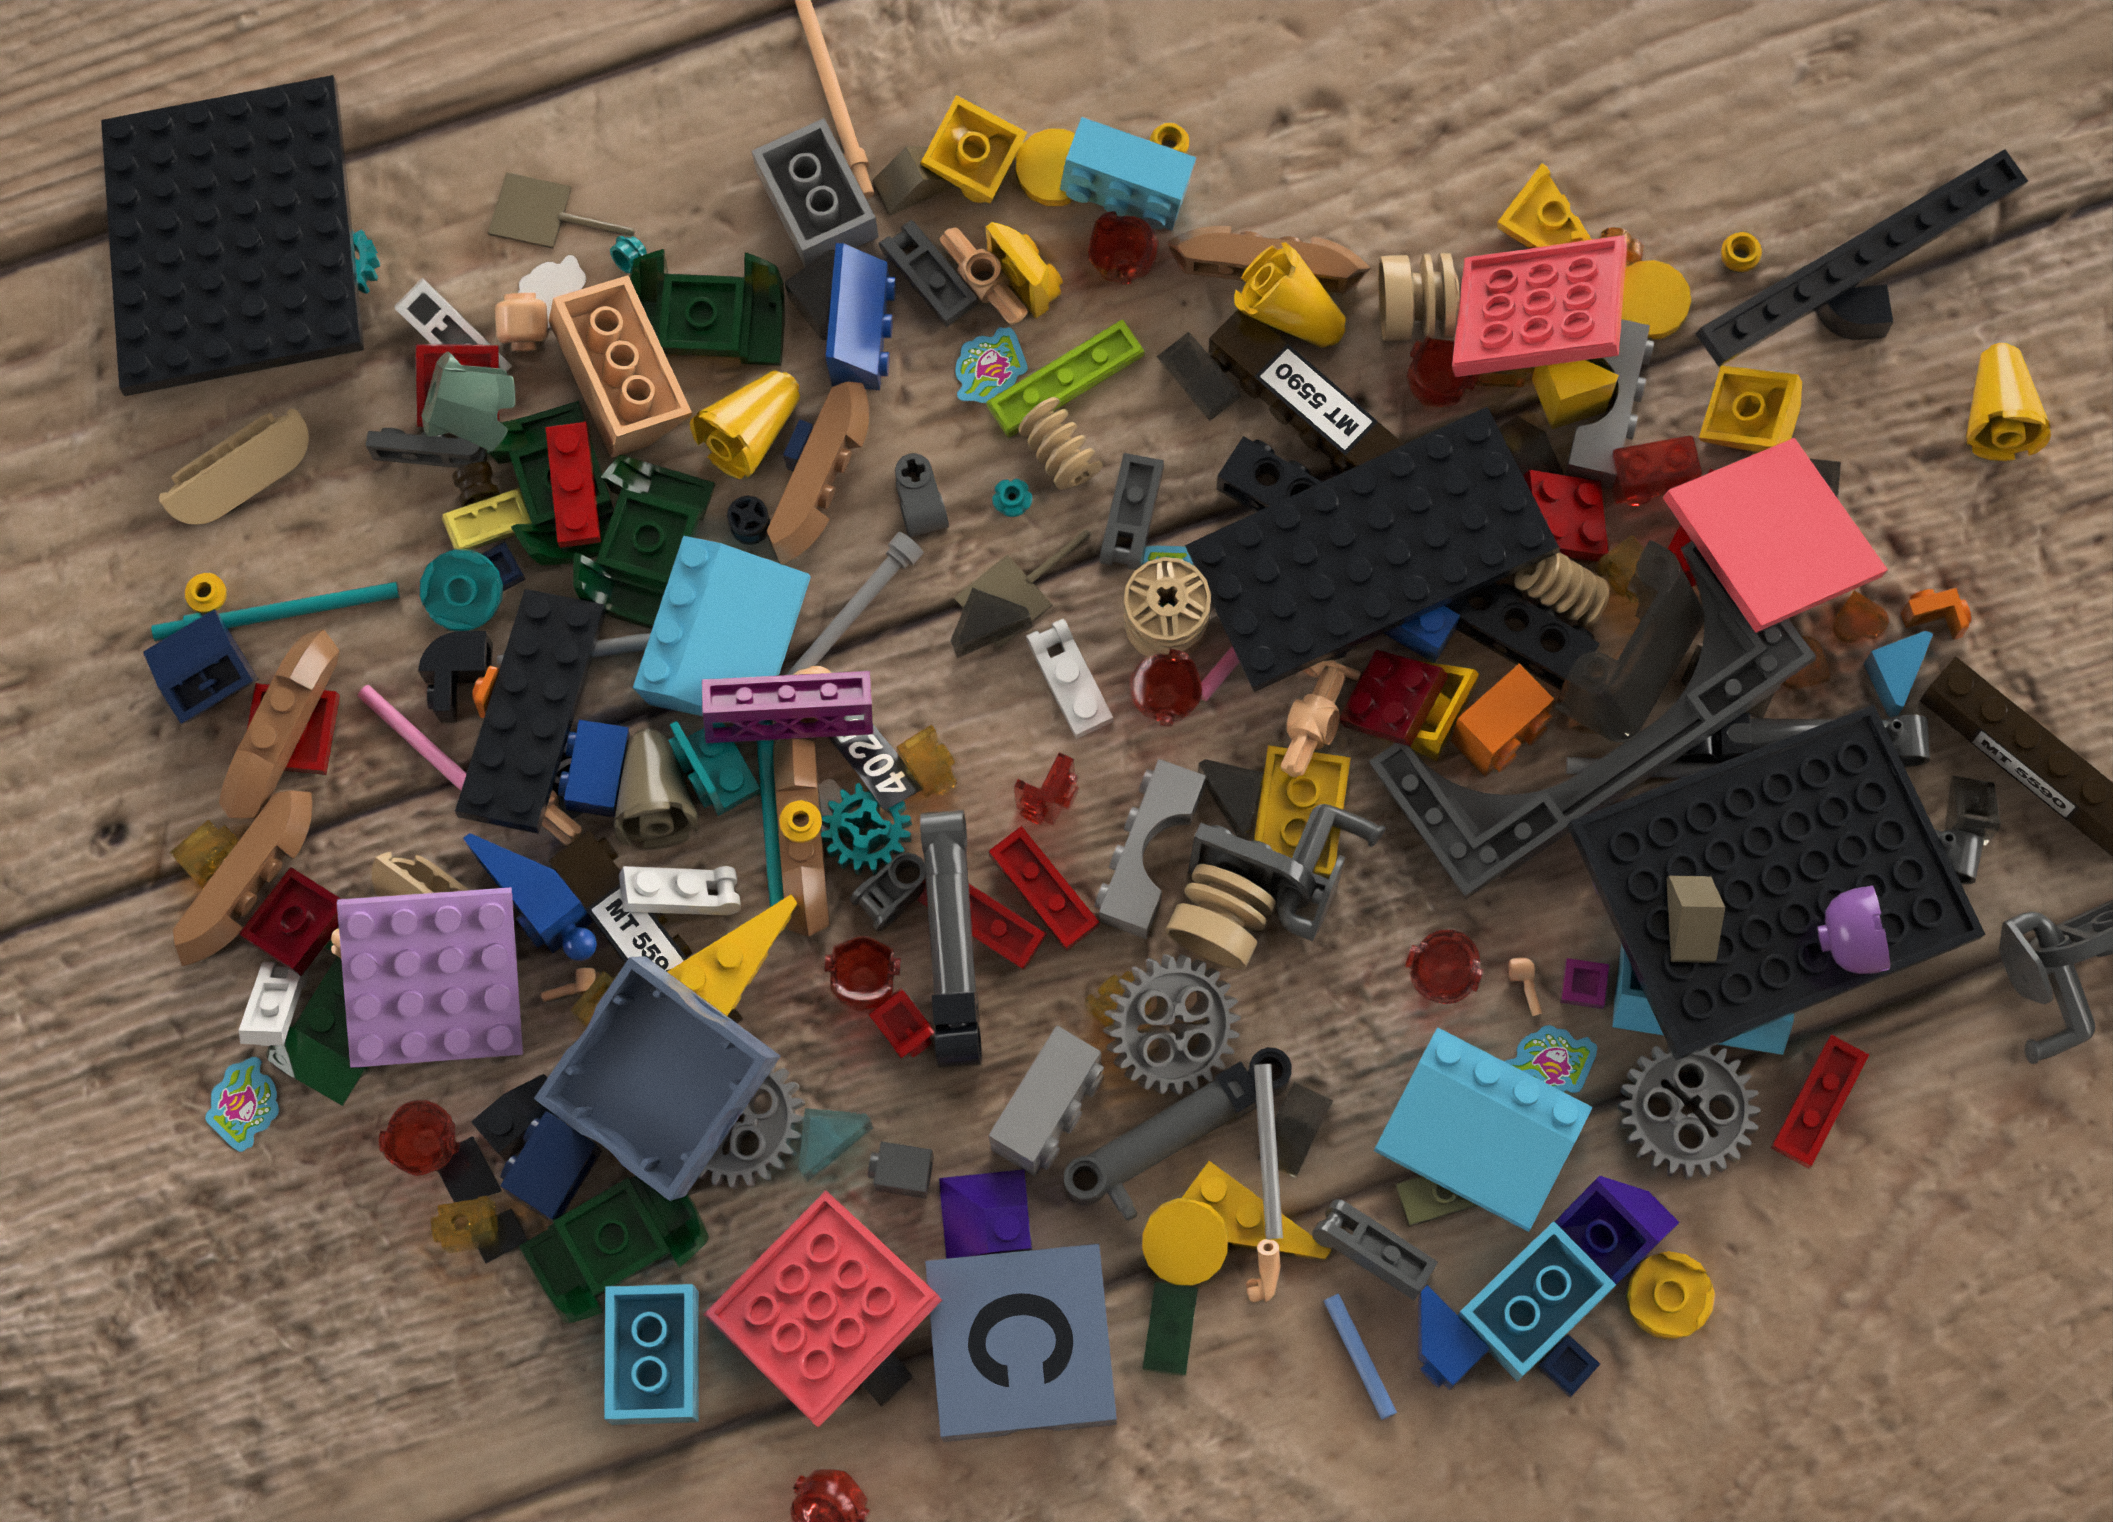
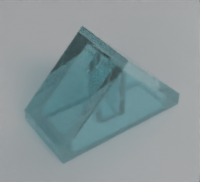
[798,1108,874,1182]

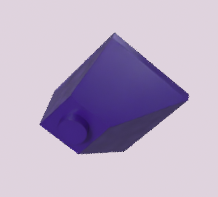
[939,1169,1032,1259]
[1554,1176,1680,1285]

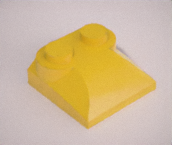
[920,95,1027,204]
[985,222,1063,318]
[1698,366,1802,454]

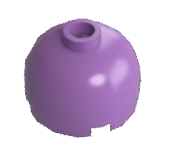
[1817,886,1890,974]

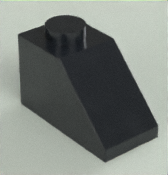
[471,1074,559,1162]

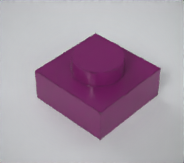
[1560,958,1609,1009]

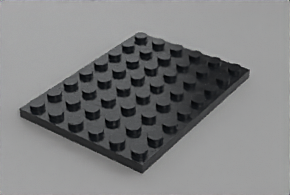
[101,75,364,396]
[1567,705,1986,1061]

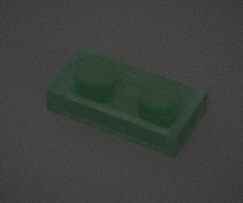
[1143,1282,1198,1377]

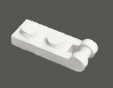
[1026,619,1113,739]
[619,866,741,915]
[239,962,308,1046]

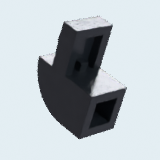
[1816,284,1893,340]
[418,631,493,723]

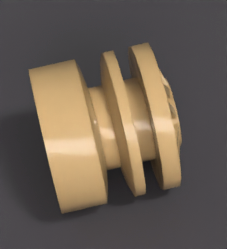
[1378,253,1460,341]
[1124,557,1211,662]
[1165,864,1276,970]

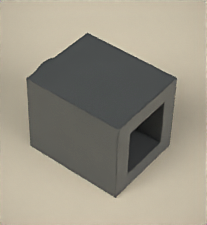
[868,1141,934,1199]

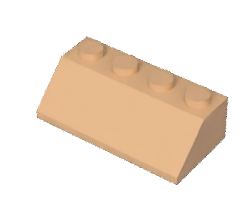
[549,275,692,458]

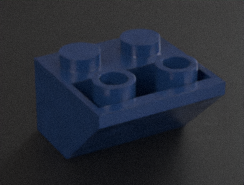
[143,609,259,724]
[500,1111,602,1223]

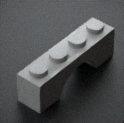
[1565,319,1654,489]
[1094,759,1206,939]

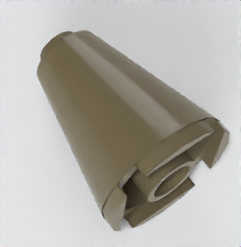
[614,728,699,850]

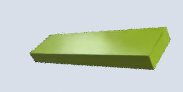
[986,319,1145,438]

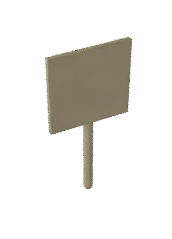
[488,172,635,249]
[954,530,1090,649]

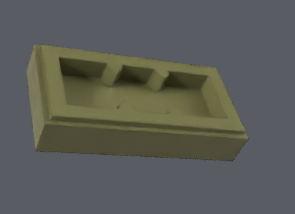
[1396,1176,1478,1227]

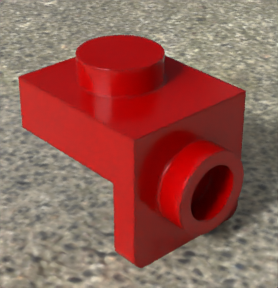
[868,987,935,1058]

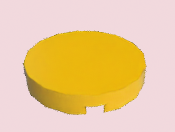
[1016,128,1075,206]
[1622,260,1691,340]
[1142,1198,1228,1286]
[1626,1251,1715,1340]

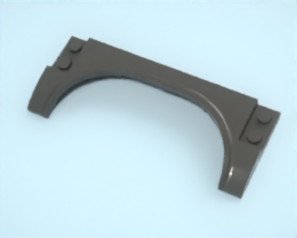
[1369,541,1816,899]

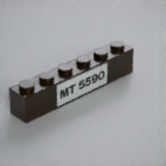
[1208,309,1404,474]
[1919,656,2113,857]
[548,830,743,1024]

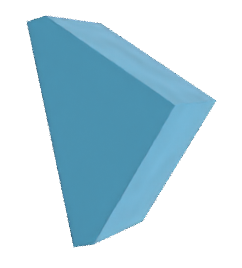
[1863,631,1933,717]

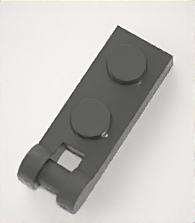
[878,220,978,328]
[366,428,487,468]
[1100,453,1164,570]
[1312,1199,1438,1300]

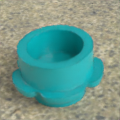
[610,235,647,273]
[992,478,1033,517]

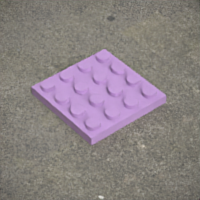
[337,887,523,1068]

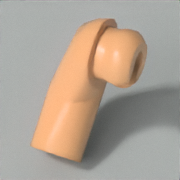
[1246,1239,1281,1303]

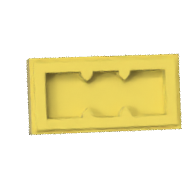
[442,488,532,550]

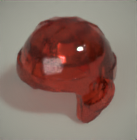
[1088,211,1159,285]
[1406,336,1481,408]
[1128,649,1202,727]
[1405,929,1485,1004]
[824,936,901,1012]
[379,1100,460,1176]
[790,1469,871,1522]

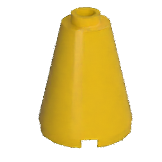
[1234,242,1346,348]
[1966,343,2051,461]
[690,370,800,479]

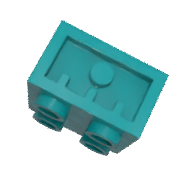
[668,721,761,816]

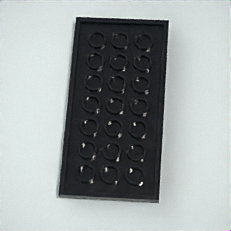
[1185,406,1560,692]

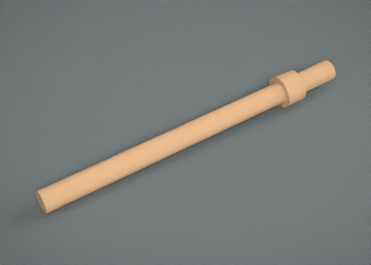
[794,0,875,199]

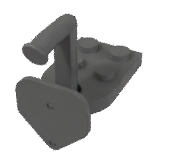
[1188,804,1386,941]
[1999,899,2113,1064]

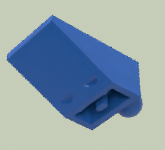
[463,833,597,961]

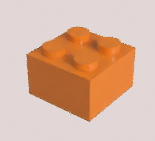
[1451,663,1555,777]

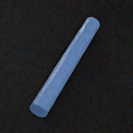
[1323,1294,1397,1420]

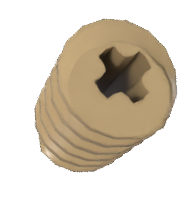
[1018,397,1103,490]
[1514,553,1609,627]

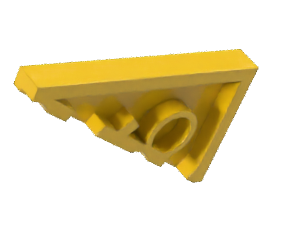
[1497,163,1592,249]
[667,894,797,1017]
[1182,1161,1332,1260]

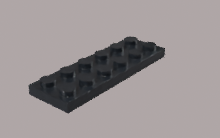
[455,589,606,834]

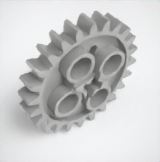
[1103,954,1241,1094]
[1618,1045,1761,1180]
[698,1064,807,1189]

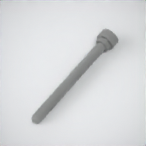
[786,532,924,675]

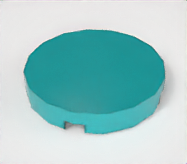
[419,549,503,631]

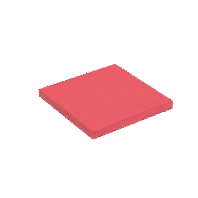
[1452,236,1627,377]
[1663,438,1888,633]
[703,1190,942,1428]

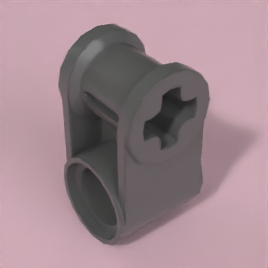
[895,453,949,537]
[850,852,926,931]

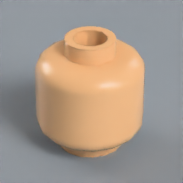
[494,293,549,352]

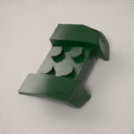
[629,249,785,366]
[487,401,614,566]
[573,455,716,629]
[266,940,371,1106]
[519,1176,709,1324]

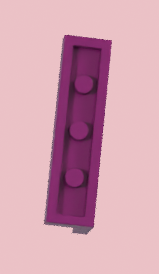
[702,671,873,743]

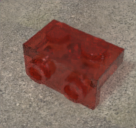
[1612,435,1702,506]
[1014,752,1079,825]

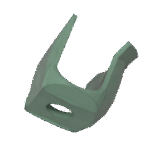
[421,352,516,452]

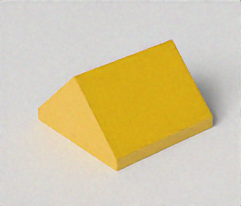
[1532,360,1619,429]
[1411,661,1479,761]

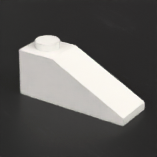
[394,278,512,372]

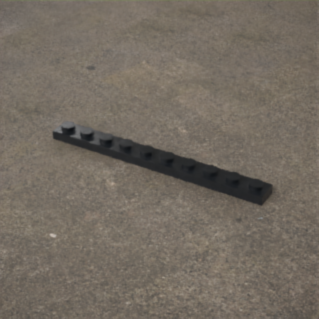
[1695,149,2028,367]

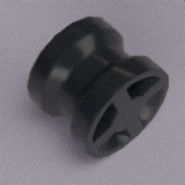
[727,495,770,545]

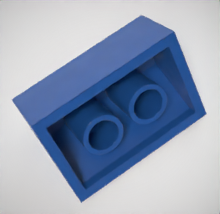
[826,243,896,390]

